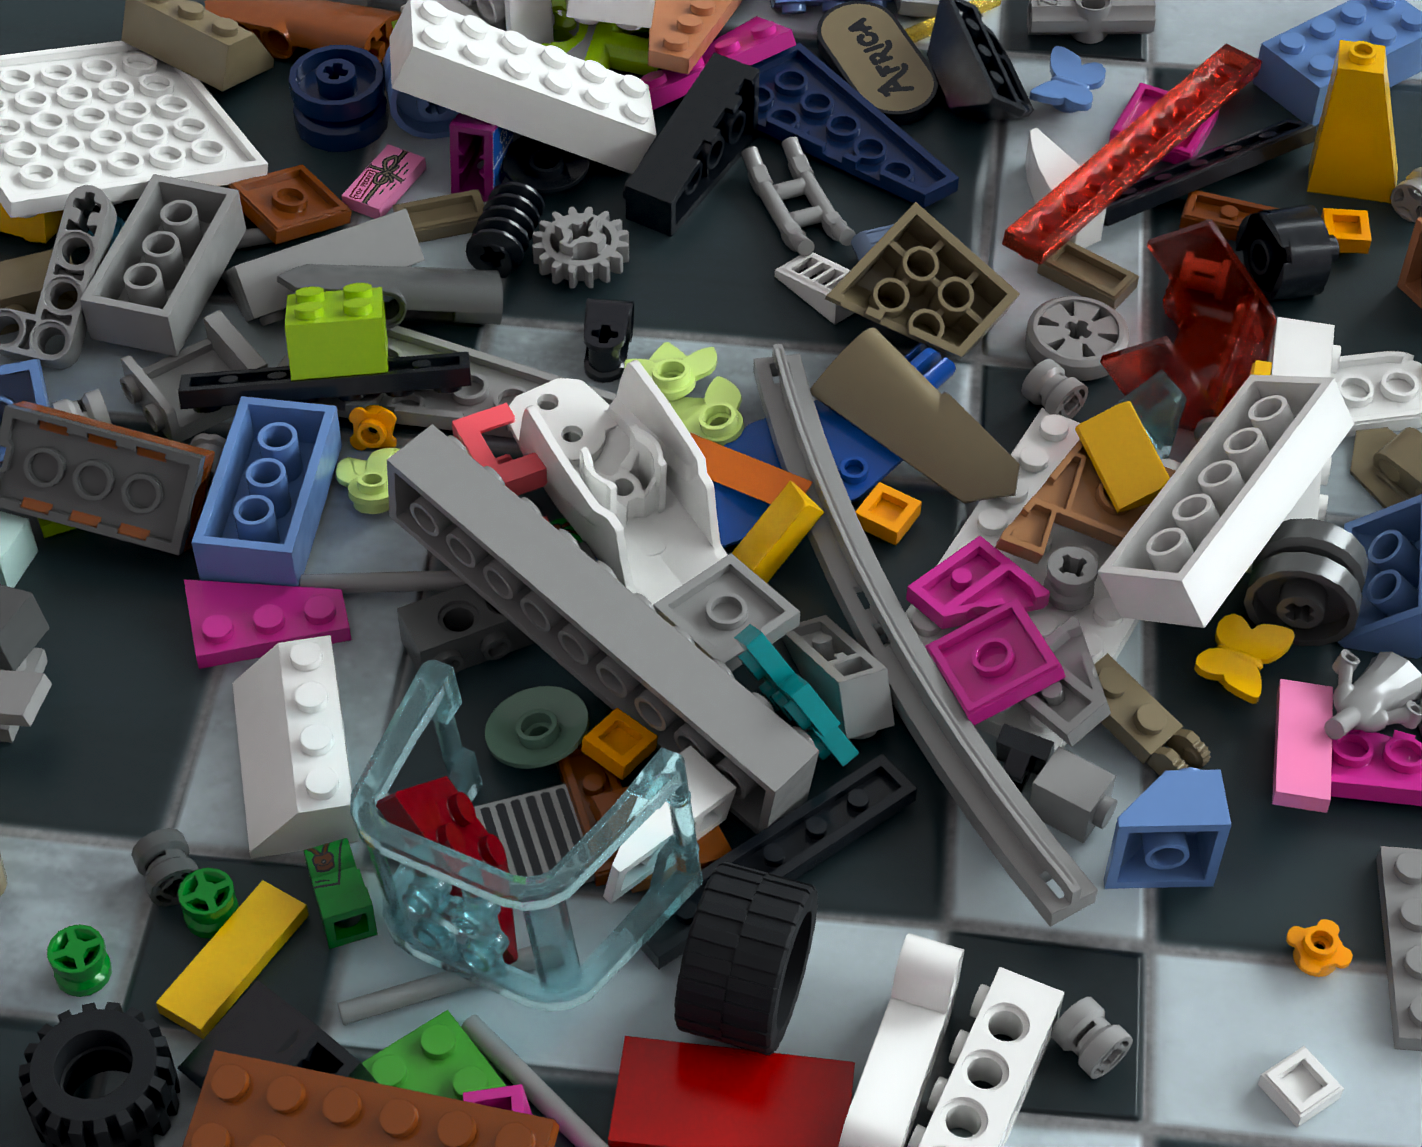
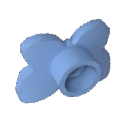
[1029,46,1106,113]

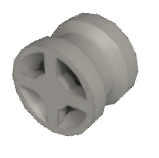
[1390,167,1422,222]
[1044,546,1098,611]

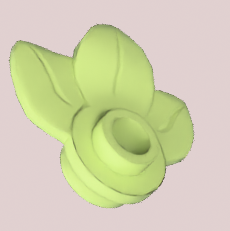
[625,342,718,401]
[669,376,744,446]
[336,447,400,514]

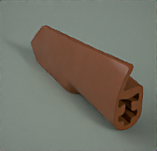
[204,0,402,63]

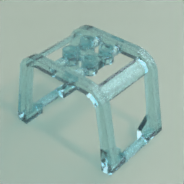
[350,660,703,1012]

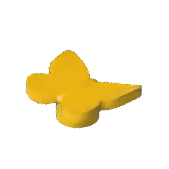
[1194,613,1295,704]

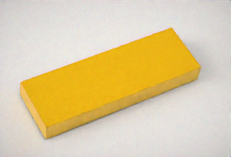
[156,880,309,1039]

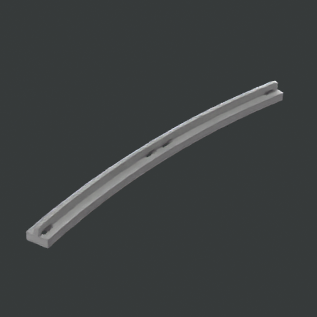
[753,344,1098,927]

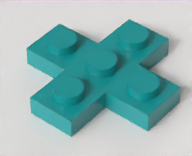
[734,624,859,767]

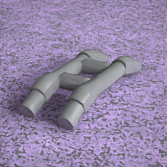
[741,137,856,256]

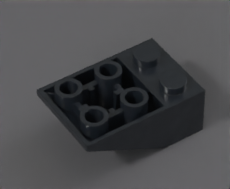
[177,980,378,1089]

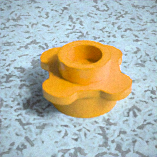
[349,405,397,451]
[1286,919,1353,977]

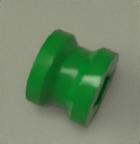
[178,867,239,939]
[47,924,112,997]

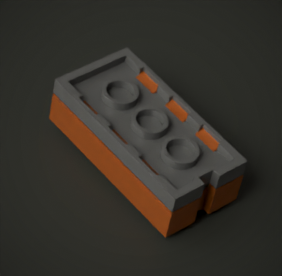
[0,401,215,555]

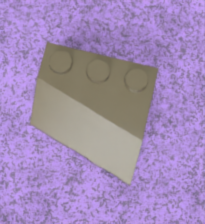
[825,202,1020,360]

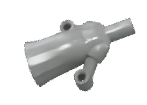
[1324,649,1422,740]

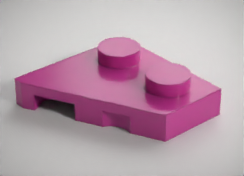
[906,536,1050,629]

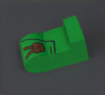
[303,838,378,949]

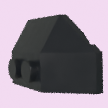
[927,0,1034,121]

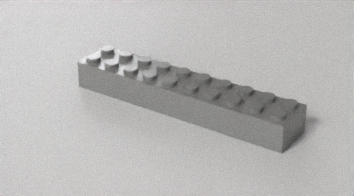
[387,424,819,834]

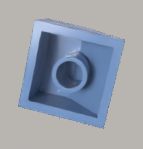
[1103,767,1231,889]

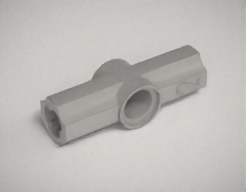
[1027,0,1156,44]

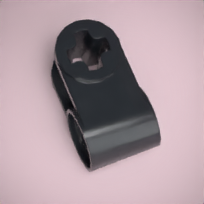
[584,298,634,383]

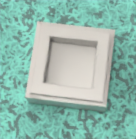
[1258,1046,1344,1127]

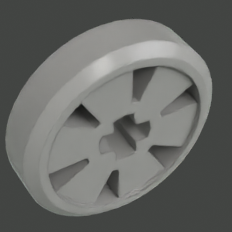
[1025,296,1129,381]

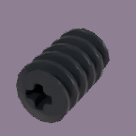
[466,182,545,278]

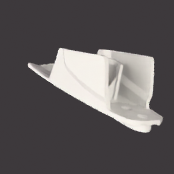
[508,360,728,605]

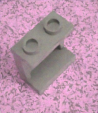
[120,310,268,442]

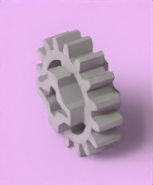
[532,207,629,288]

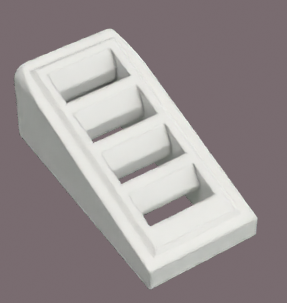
[774,252,854,325]

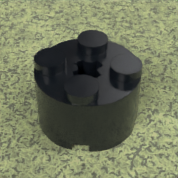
[1236,204,1339,302]

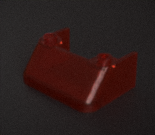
[1100,219,1276,432]

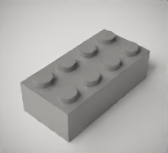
[80,174,246,357]

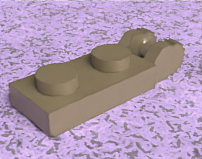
[1094,653,1211,776]

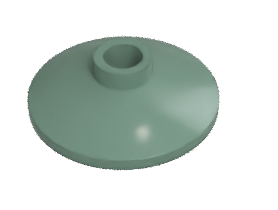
[485,686,589,769]

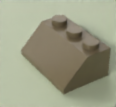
[121,0,274,92]

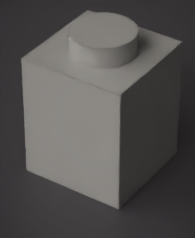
[1029,746,1117,843]

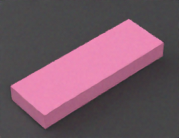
[1272,679,1333,813]

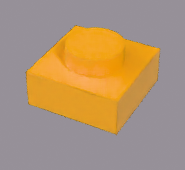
[1321,208,1372,254]
[855,482,922,546]
[581,708,658,780]

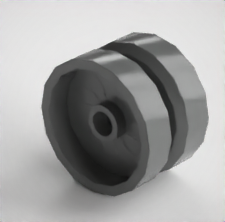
[1244,518,1369,646]

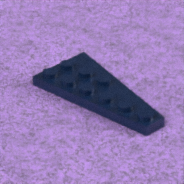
[751,42,959,208]

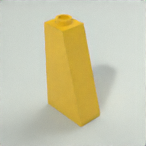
[1307,40,1398,203]

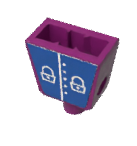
[449,113,513,202]

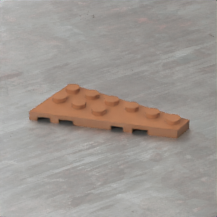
[648,0,743,74]

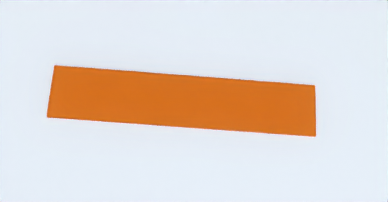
[689,432,813,504]

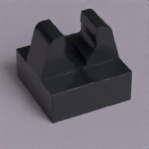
[996,723,1054,793]

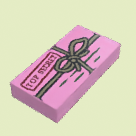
[341,144,426,219]

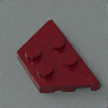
[376,776,518,970]

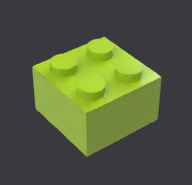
[285,283,388,381]

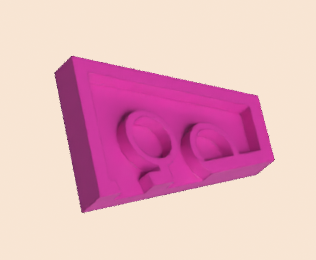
[184,579,352,669]

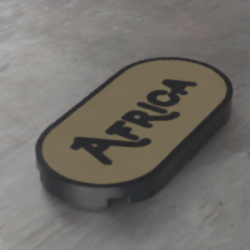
[817,1,938,125]

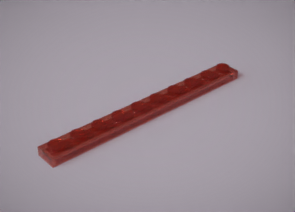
[1002,43,1262,265]

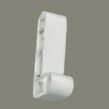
[839,933,964,1147]

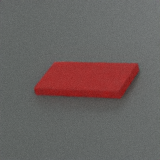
[608,1036,855,1147]

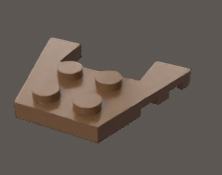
[995,440,1175,564]

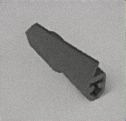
[277,264,503,328]

